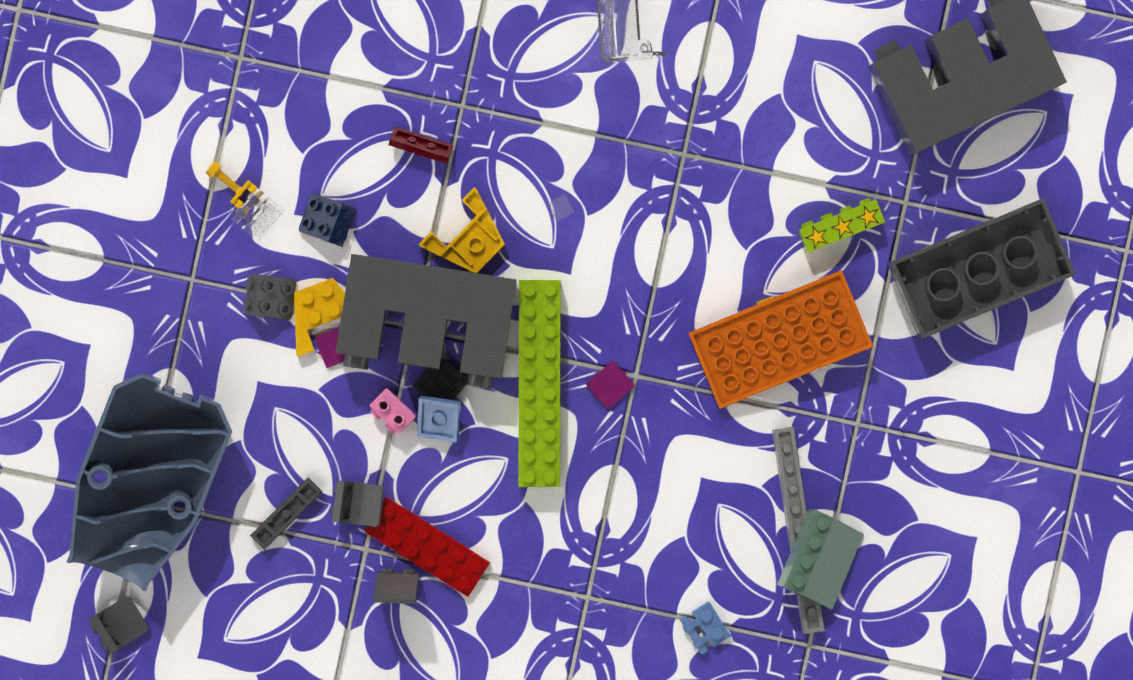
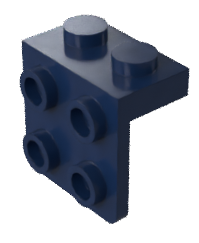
[299,193,356,247]

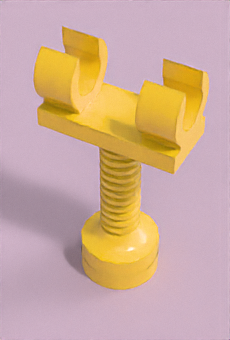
[205,161,261,212]

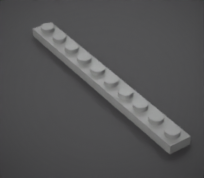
[772,427,824,634]

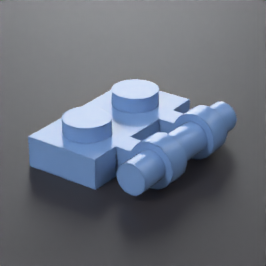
[680,601,731,655]

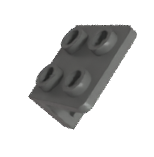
[243,274,296,320]
[331,480,385,527]
[89,596,149,654]

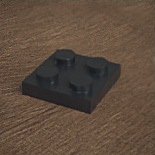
[412,357,467,400]

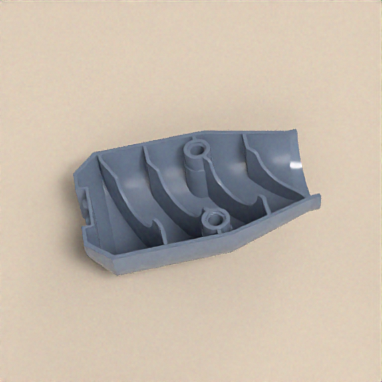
[66,374,232,592]

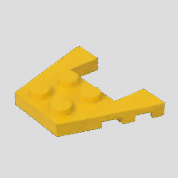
[418,187,505,273]
[294,278,345,357]

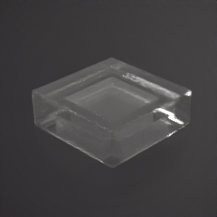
[547,194,574,222]

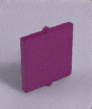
[315,327,345,368]
[586,361,635,409]

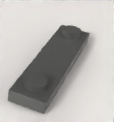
[250,477,323,550]

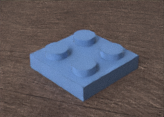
[417,395,461,443]

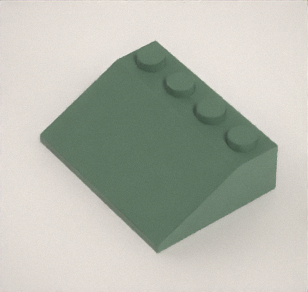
[777,509,864,610]

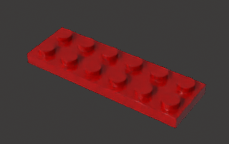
[364,496,490,597]

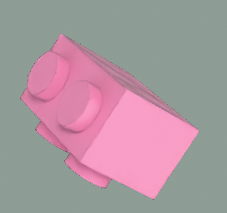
[369,387,417,434]

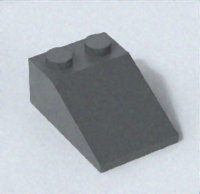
[373,568,419,604]

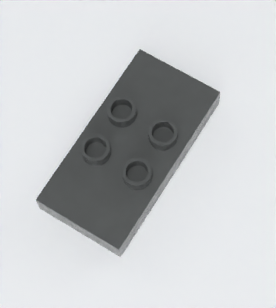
[887,198,1076,339]

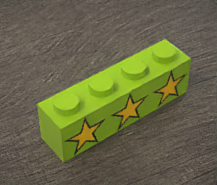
[797,197,885,253]

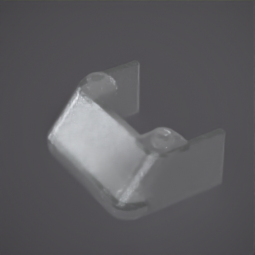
[597,0,667,62]

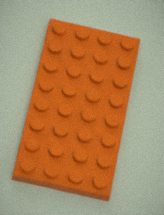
[688,270,873,409]

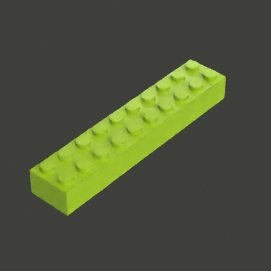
[518,280,560,487]

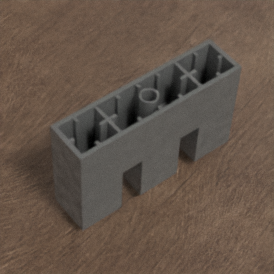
[869,0,1067,156]
[336,254,517,389]

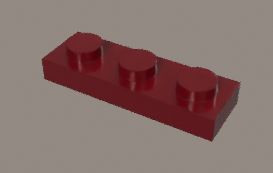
[388,127,454,164]

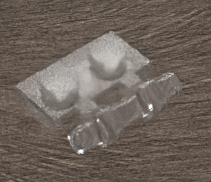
[231,188,285,242]

